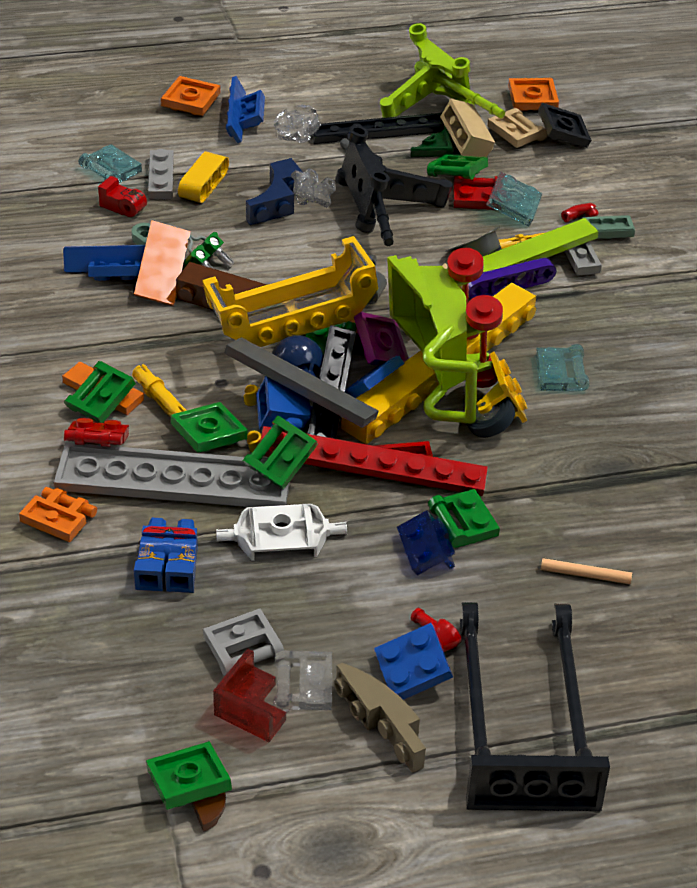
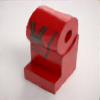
[98,176,147,217]

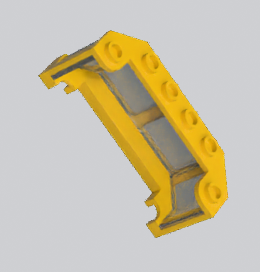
[202,236,378,347]

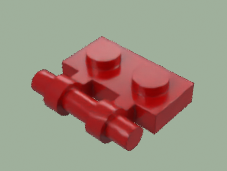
[64,418,129,447]

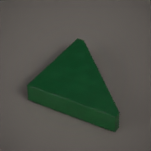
[410,125,453,157]

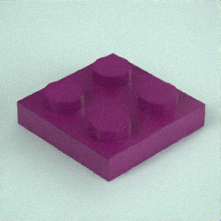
[354,312,409,366]

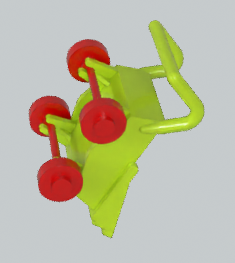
[387,248,503,424]

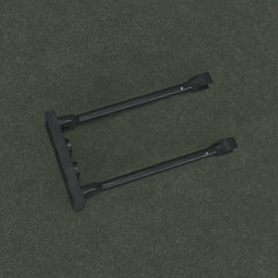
[460,602,610,811]

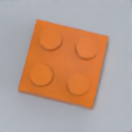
[161,76,221,116]
[508,78,559,111]

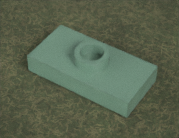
[582,215,635,239]

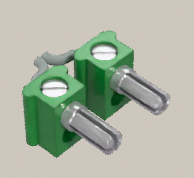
[182,232,234,269]

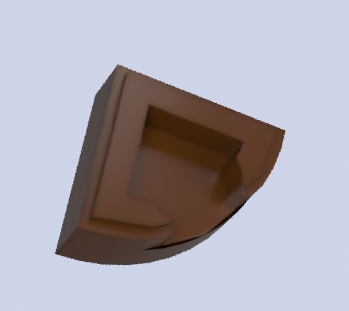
[192,792,226,832]

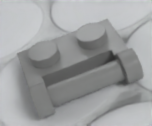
[203,609,284,677]

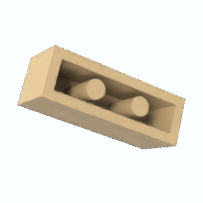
[441,98,495,157]

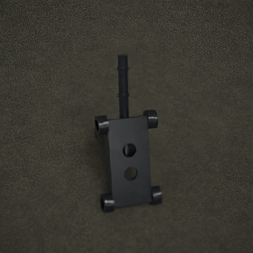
[335,126,453,246]

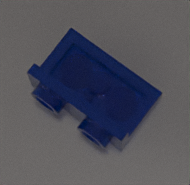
[397,510,455,576]

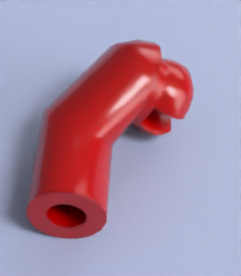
[561,203,599,222]

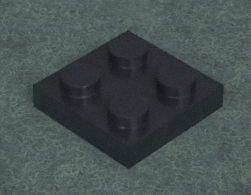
[538,103,592,148]

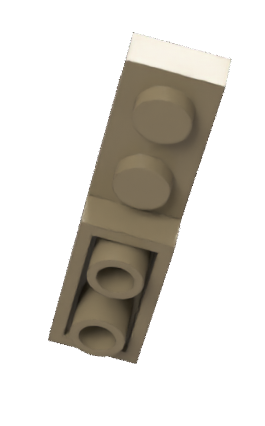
[334,663,426,773]

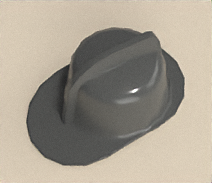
[445,226,502,257]

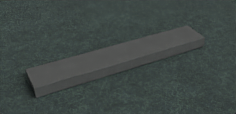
[224,337,379,428]

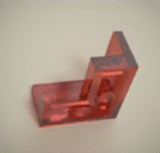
[213,649,286,742]

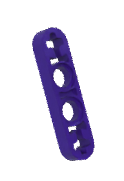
[468,258,557,299]

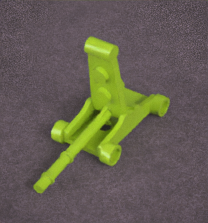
[380,23,505,119]

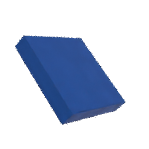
[345,356,404,398]

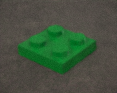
[171,402,248,453]
[146,741,232,810]

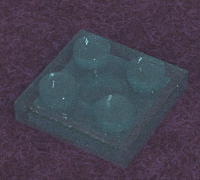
[486,172,543,227]

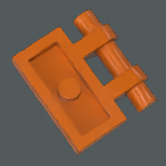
[19,487,97,542]

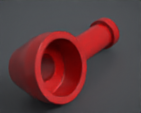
[411,608,462,652]

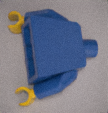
[243,376,313,453]

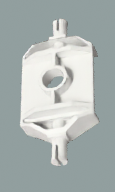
[216,504,347,561]

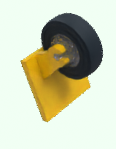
[466,352,528,438]

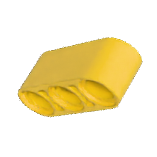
[178,151,229,203]

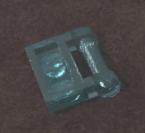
[78,144,142,183]
[536,344,590,391]

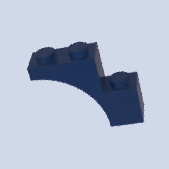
[246,158,304,226]

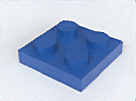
[374,623,454,700]

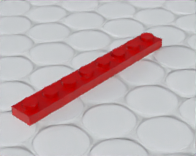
[260,426,488,496]

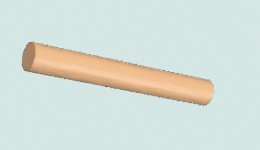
[541,558,632,584]

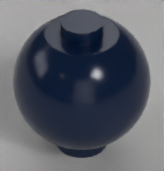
[272,335,323,378]

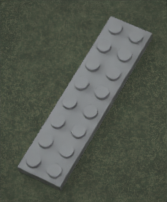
[54,442,290,507]

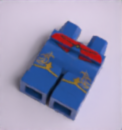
[134,517,198,593]

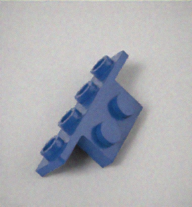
[226,76,265,143]
[63,245,145,281]

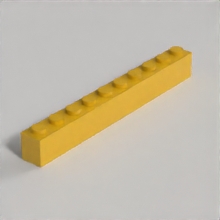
[341,283,536,445]

